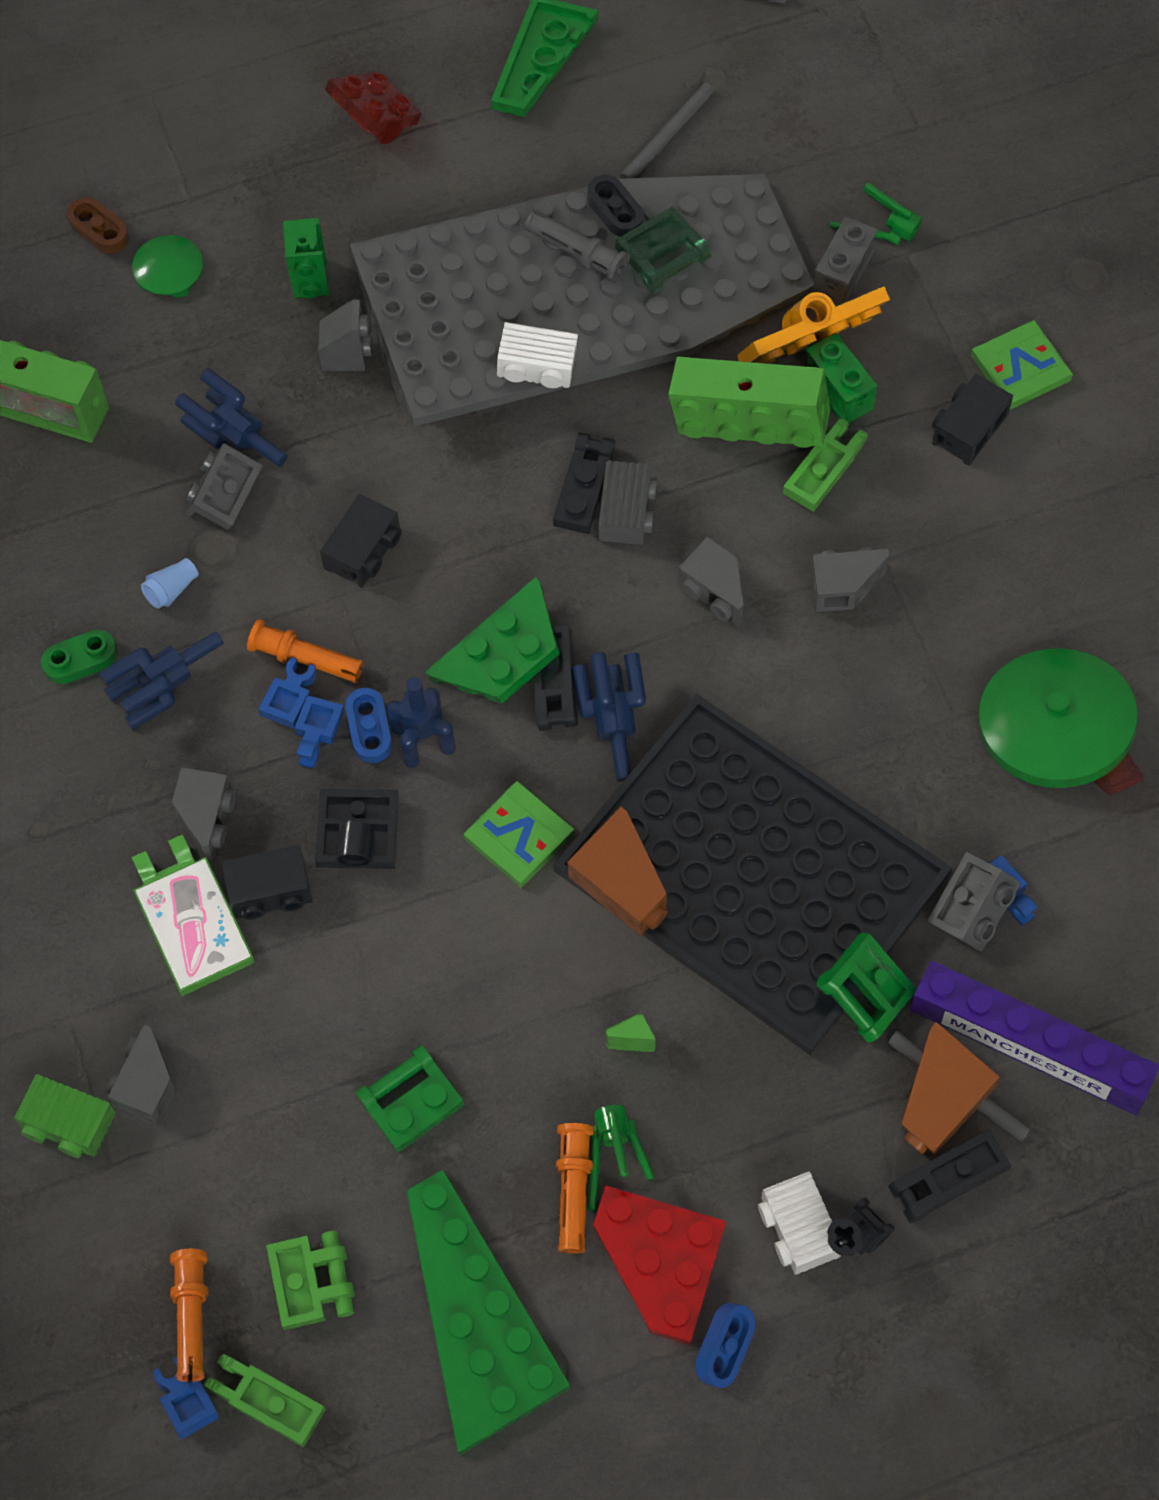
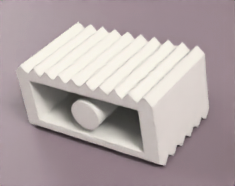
[497,322,578,388]
[758,1171,842,1275]

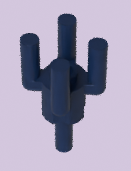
[175,368,288,467]
[98,631,224,731]
[572,652,646,782]
[387,677,456,768]

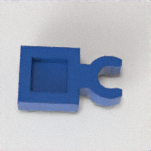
[258,657,316,729]
[153,1357,219,1440]

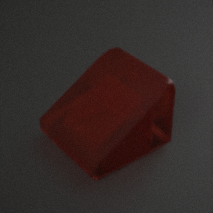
[1093,753,1144,795]

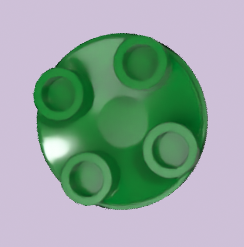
[132,235,203,298]

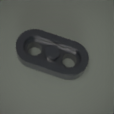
[587,175,643,238]

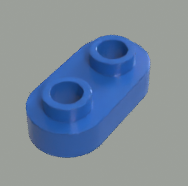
[346,688,392,763]
[696,1303,755,1388]

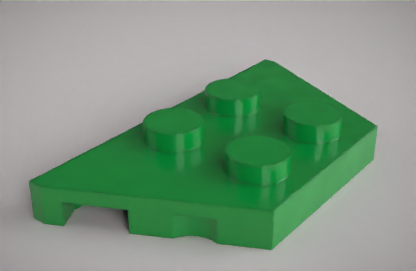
[425,577,560,703]

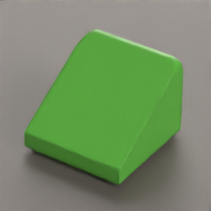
[605,1013,656,1052]

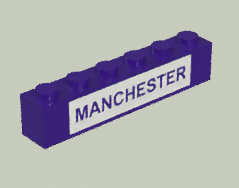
[910,960,1159,1116]

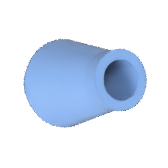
[141,558,199,609]

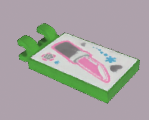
[131,834,255,996]

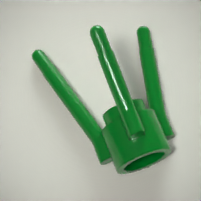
[830,183,923,246]
[588,1105,654,1211]

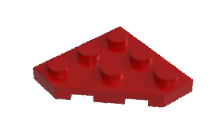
[593,1186,726,1345]

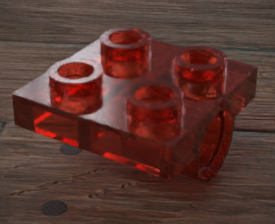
[325,71,421,144]

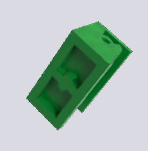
[283,218,329,299]
[806,333,877,423]

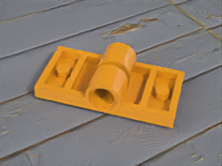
[737,286,890,364]

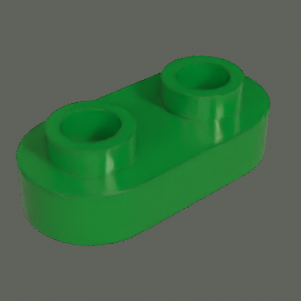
[41,630,118,684]

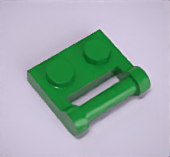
[816,933,917,1042]
[354,1045,464,1153]

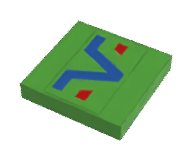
[971,320,1073,410]
[463,781,575,888]

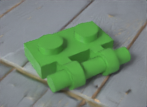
[266,1231,355,1331]

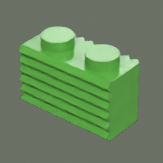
[14,1074,116,1158]

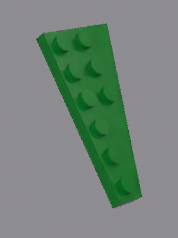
[407,1170,570,1456]

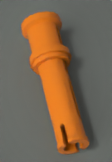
[247,619,364,684]
[556,1123,594,1254]
[170,1248,209,1382]

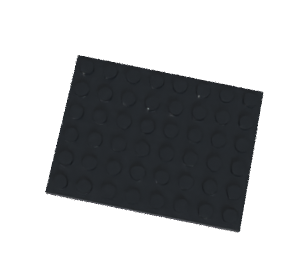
[553,694,952,1055]

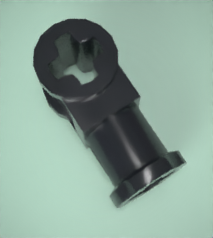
[827,1197,896,1256]

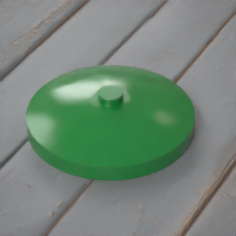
[979,649,1137,788]

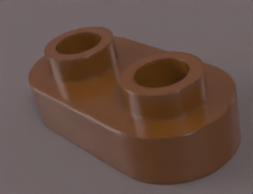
[67,197,129,254]

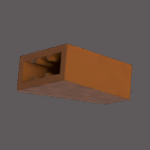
[567,807,668,936]
[902,1022,1000,1156]

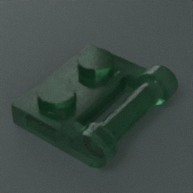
[615,206,712,292]

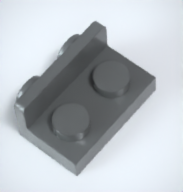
[184,443,263,530]
[927,852,1020,951]

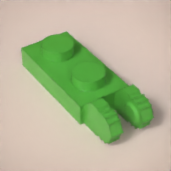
[783,418,868,512]
[203,1354,326,1448]

